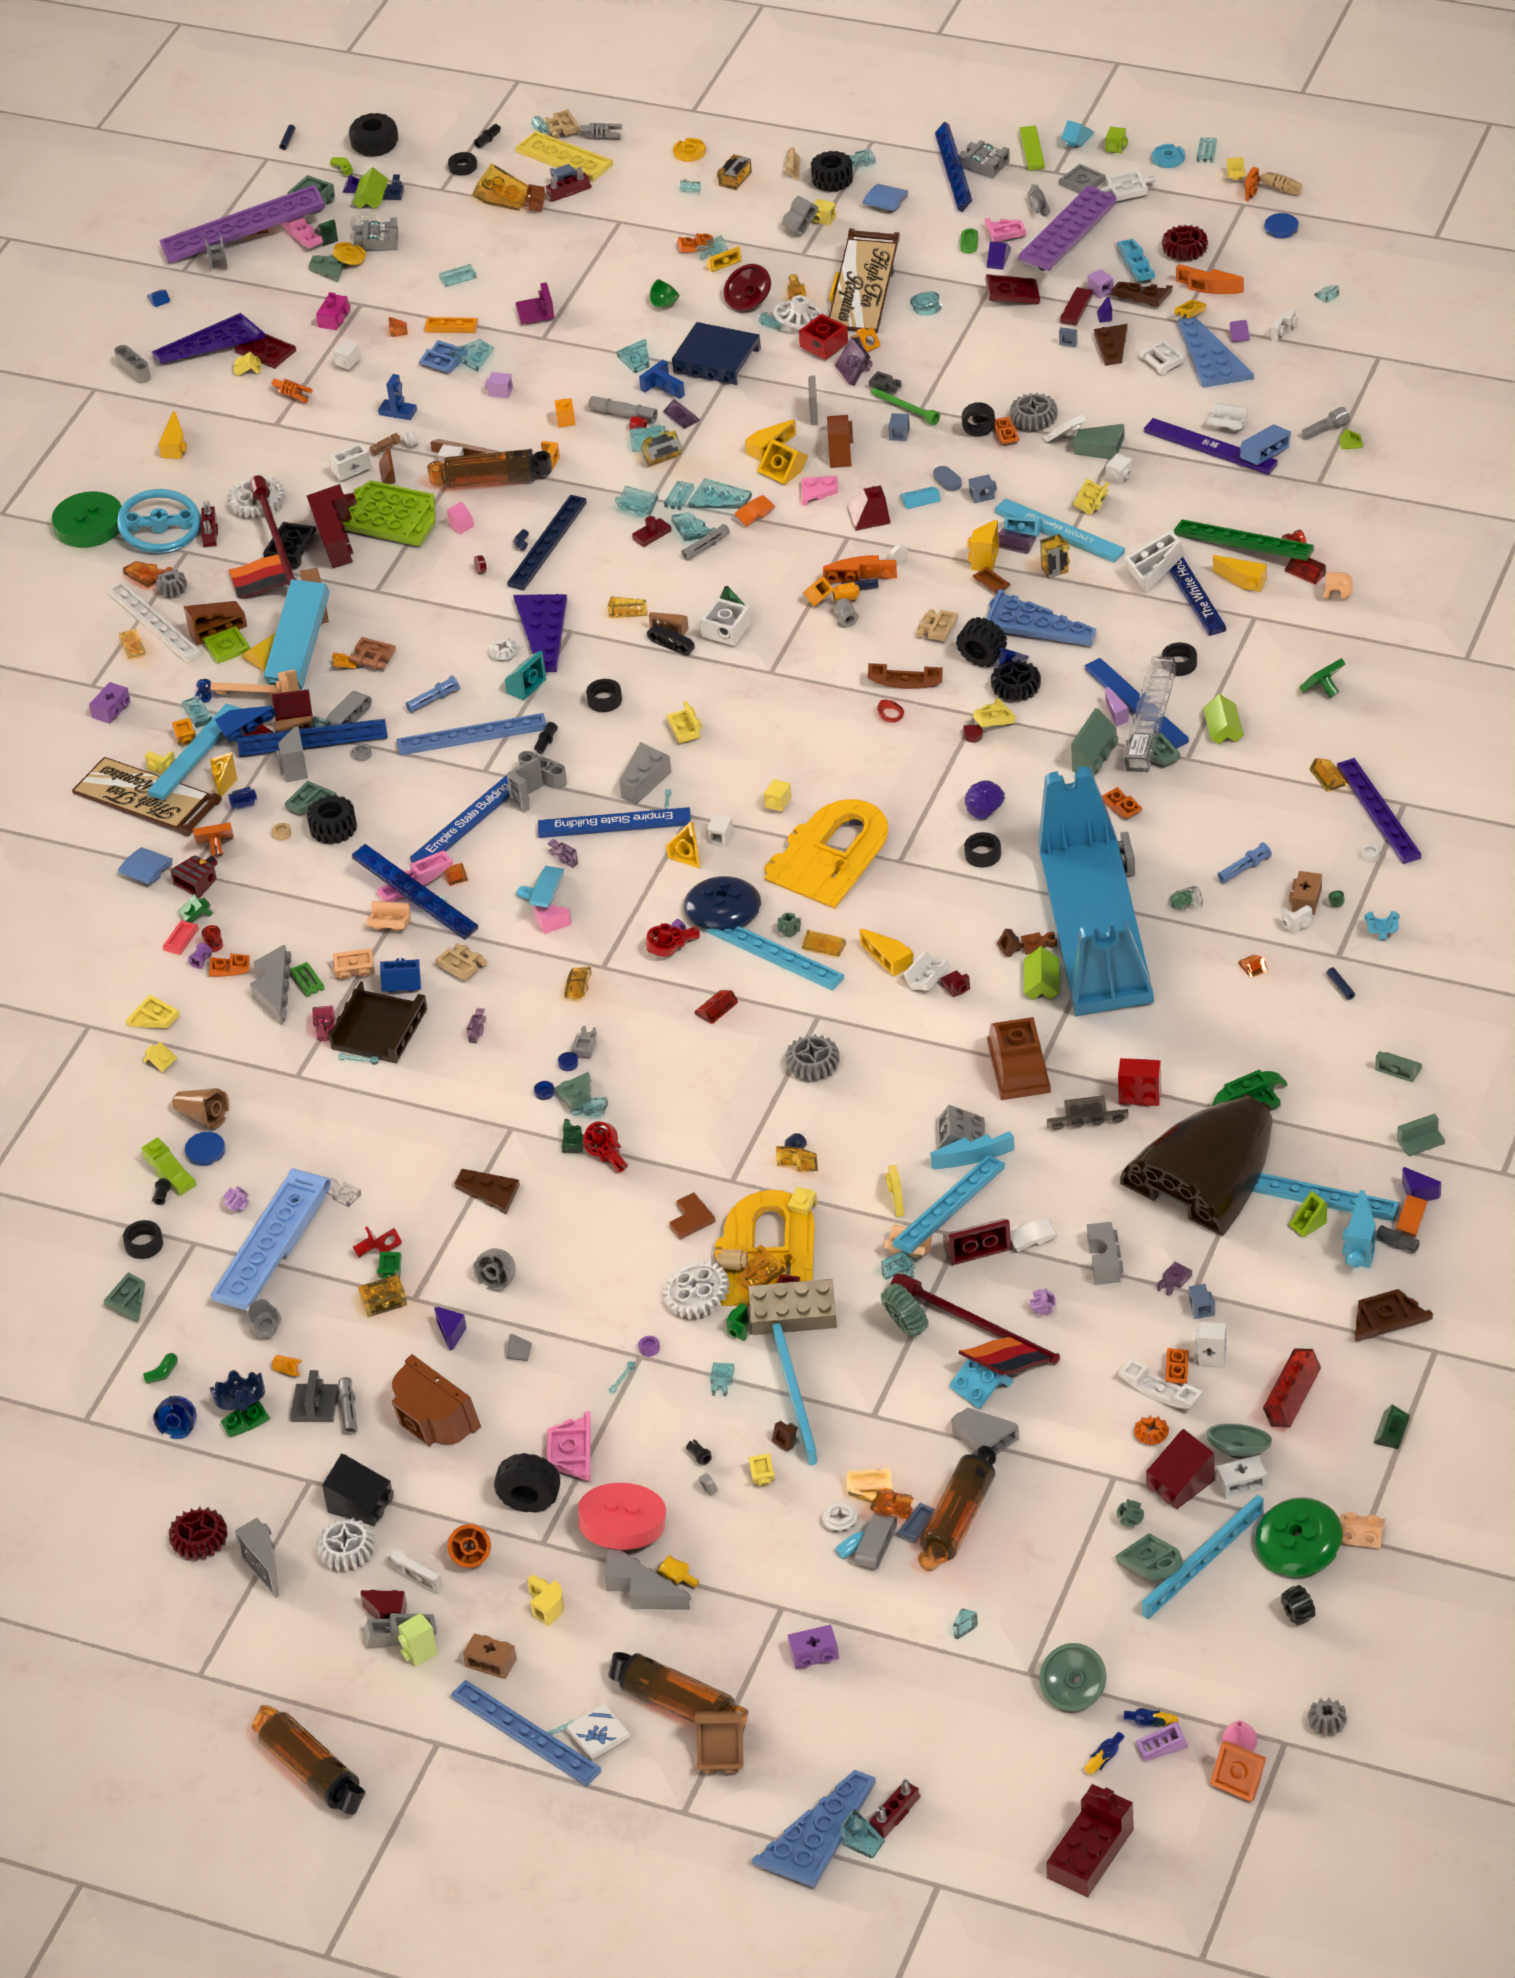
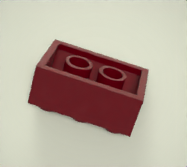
[943,1219,1011,1266]

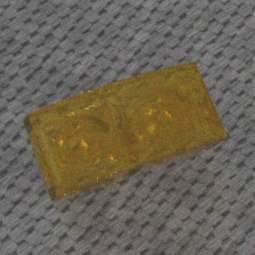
[119,629,146,659]
[564,967,592,999]
[776,1146,818,1172]

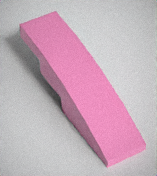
[281,217,323,249]
[377,850,453,902]

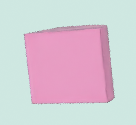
[447,502,474,534]

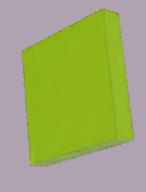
[203,626,250,664]

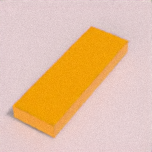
[425,317,478,333]

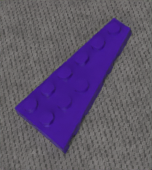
[151,313,265,364]
[513,594,568,672]

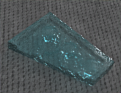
[688,478,752,509]

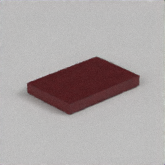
[985,274,1040,304]
[235,333,297,369]

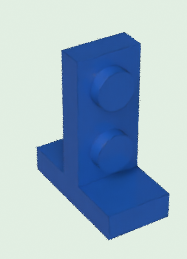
[639,359,685,399]
[378,374,417,420]

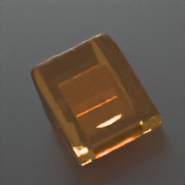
[388,317,408,337]
[444,863,468,886]
[1238,954,1267,977]

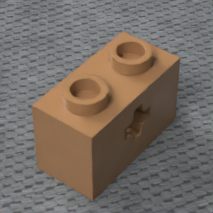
[1289,871,1322,915]
[463,1633,517,1679]

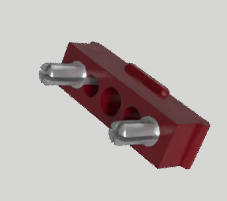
[545,167,592,202]
[201,501,218,547]
[869,1779,921,1840]

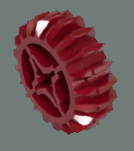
[1162,224,1208,262]
[169,1506,228,1561]

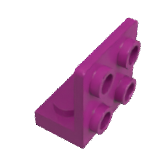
[515,282,555,324]

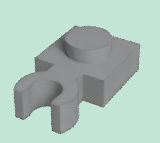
[571,1026,597,1057]

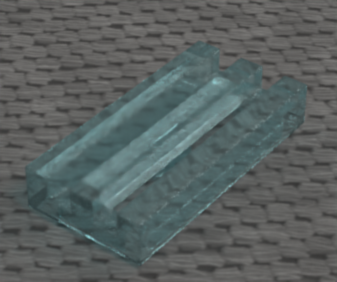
[1197,137,1217,163]
[439,264,477,287]
[664,481,694,511]

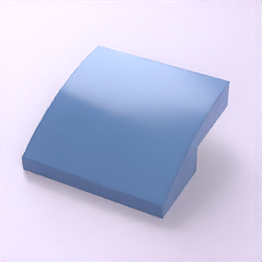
[863,184,908,211]
[419,340,468,373]
[118,847,173,884]

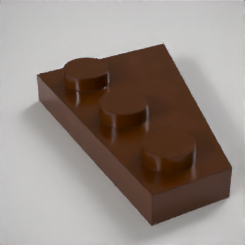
[1111,282,1173,306]
[1094,324,1128,366]
[455,1169,520,1214]

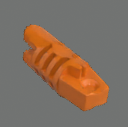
[271,378,313,403]

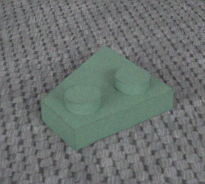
[285,781,337,815]

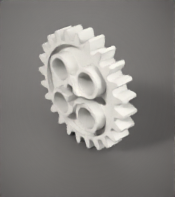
[228,475,285,518]
[662,1260,730,1319]

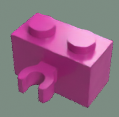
[316,292,351,330]

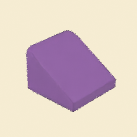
[1230,320,1250,342]

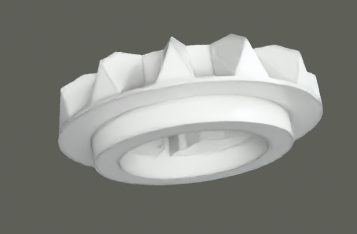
[488,638,518,660]
[822,1502,858,1533]

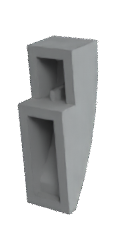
[364,1613,437,1647]

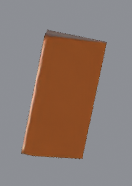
[379,448,396,484]

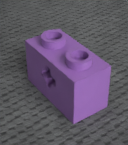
[89,682,131,724]
[788,1624,839,1669]

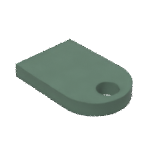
[1115,1533,1183,1580]

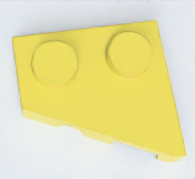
[973,698,1016,727]
[126,995,180,1029]
[885,1165,904,1217]

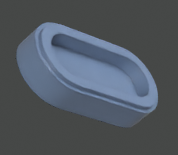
[933,466,962,491]

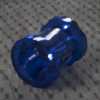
[195,679,212,703]

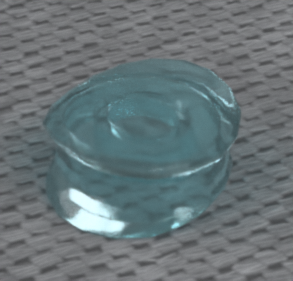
[910,291,942,315]

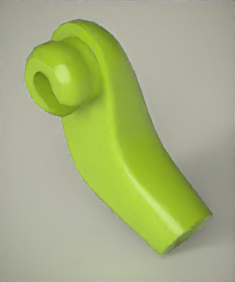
[330,157,353,176]

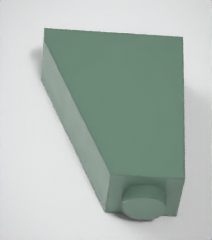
[1071,424,1125,460]

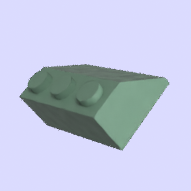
[1071,708,1119,775]

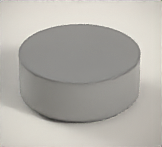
[352,744,372,761]
[699,1473,718,1495]

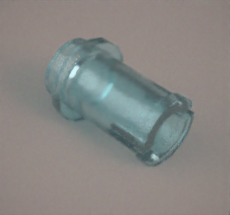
[531,116,548,133]
[680,179,701,192]
[759,312,782,329]

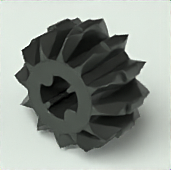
[1281,1585,1315,1625]

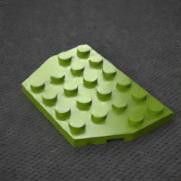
[343,480,435,547]

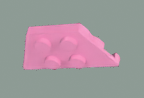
[547,1411,591,1481]

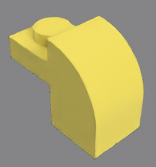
[527,1574,564,1626]

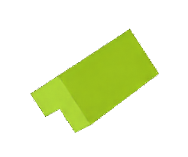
[352,167,388,209]
[1203,694,1244,744]
[1024,946,1059,1000]

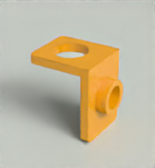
[851,327,881,352]

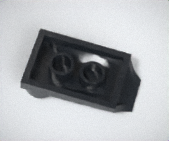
[263,522,316,569]

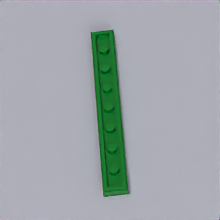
[1174,519,1314,561]

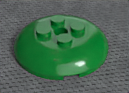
[1255,1497,1343,1578]

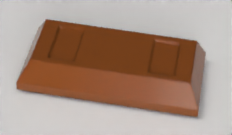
[973,567,1011,594]

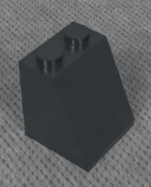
[322,1453,394,1526]

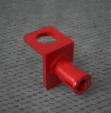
[352,1226,402,1258]

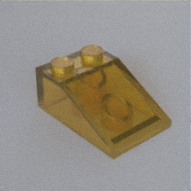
[472,163,528,211]

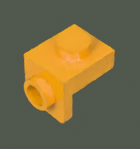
[172,717,196,745]

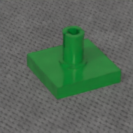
[1299,658,1345,698]

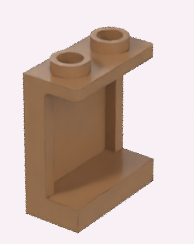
[695,1711,744,1773]

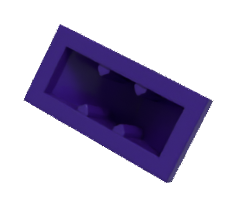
[987,241,1011,270]
[1402,1167,1441,1201]
[434,1307,467,1351]

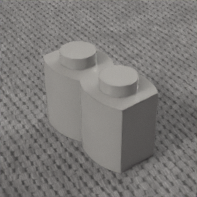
[781,195,818,236]

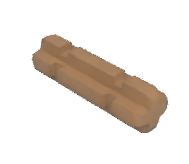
[369,433,401,456]

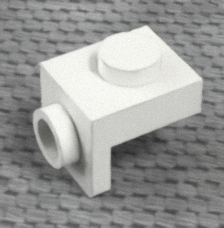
[1281,905,1312,934]

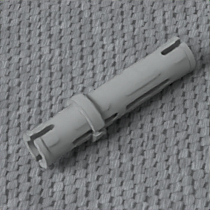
[681,524,730,560]
[338,1377,358,1435]

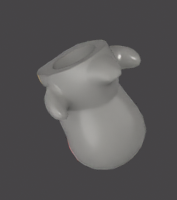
[834,598,859,627]

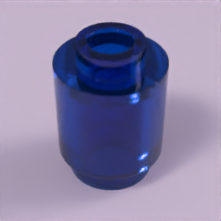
[228,786,257,809]

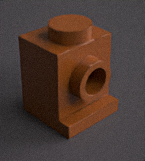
[525,184,545,212]

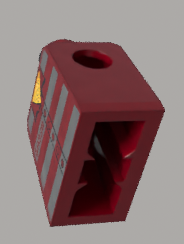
[170,855,218,898]

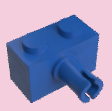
[380,958,421,993]

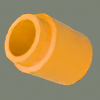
[832,582,860,602]

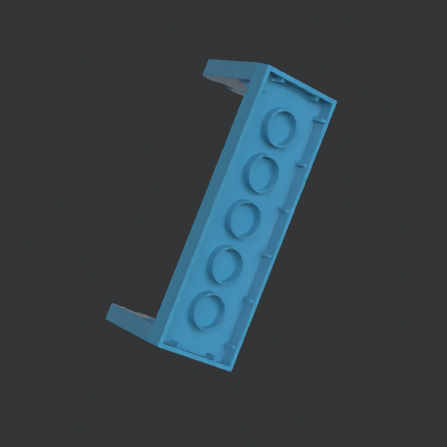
[1038,766,1154,1017]

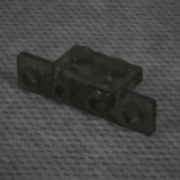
[1046,1095,1129,1130]

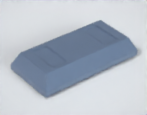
[897,1503,939,1543]

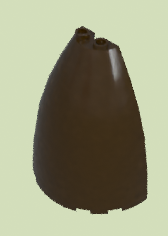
[1120,1094,1273,1237]

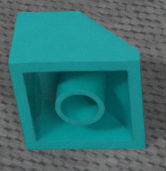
[504,651,546,701]

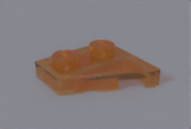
[123,561,173,587]

